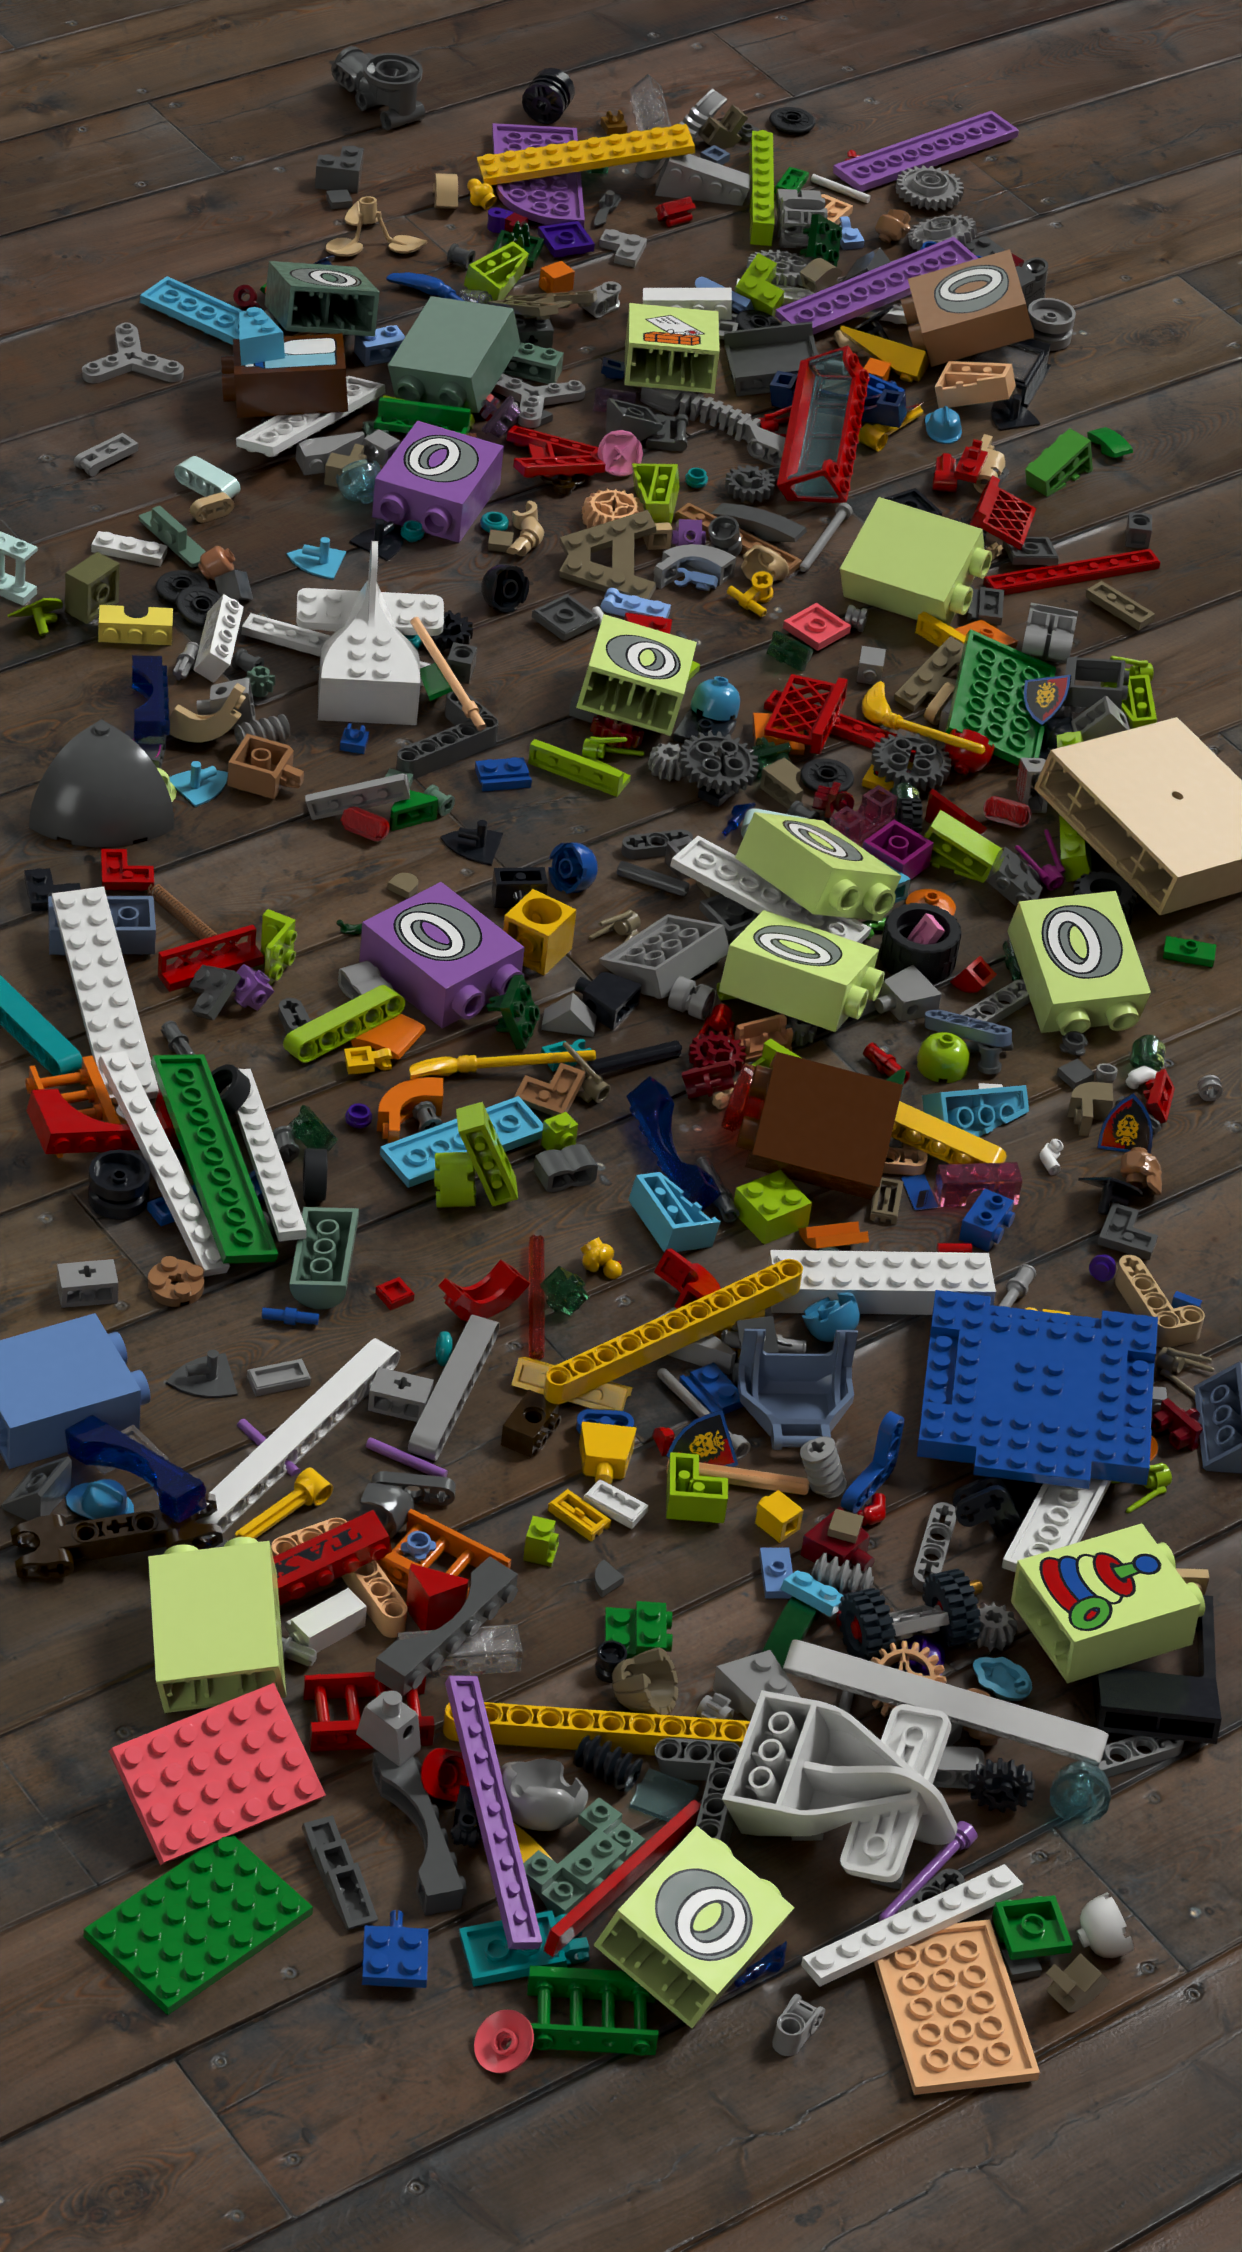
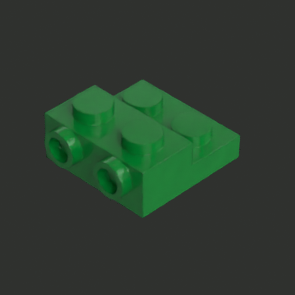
[605,1601,673,1659]
[992,1895,1073,1960]

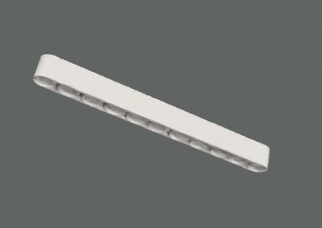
[196,1338,401,1537]
[783,1640,1109,1765]

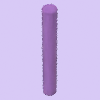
[237,1419,301,1476]
[366,1437,448,1477]

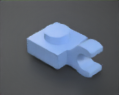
[839,216,865,250]
[674,568,718,591]

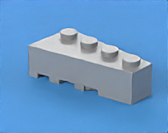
[655,154,751,206]
[713,1650,801,1721]

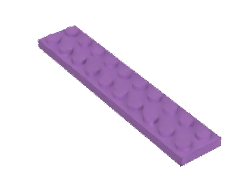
[833,111,1019,192]
[775,237,978,335]

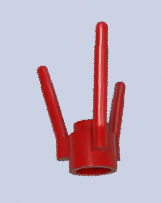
[758,406,792,438]
[696,1004,735,1040]

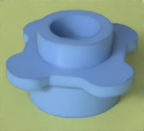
[401,1531,436,1561]

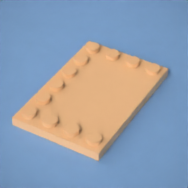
[874,1919,1040,2095]

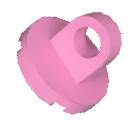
[597,430,643,477]

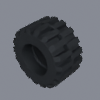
[1072,871,1137,926]

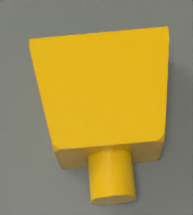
[579,1421,636,1484]

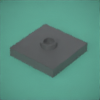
[1003,537,1059,565]
[532,594,600,641]

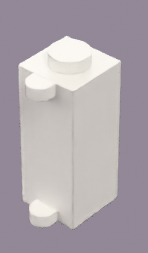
[285,1588,367,1653]

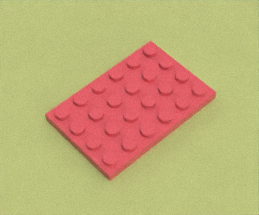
[109,1683,326,1866]

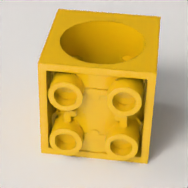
[503,889,577,976]

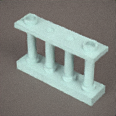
[0,531,38,606]

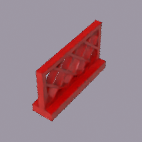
[969,475,1036,550]
[764,674,848,754]

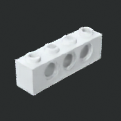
[194,594,244,683]

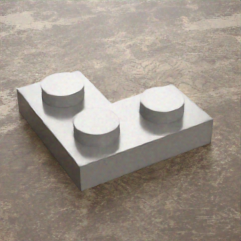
[599,229,647,268]

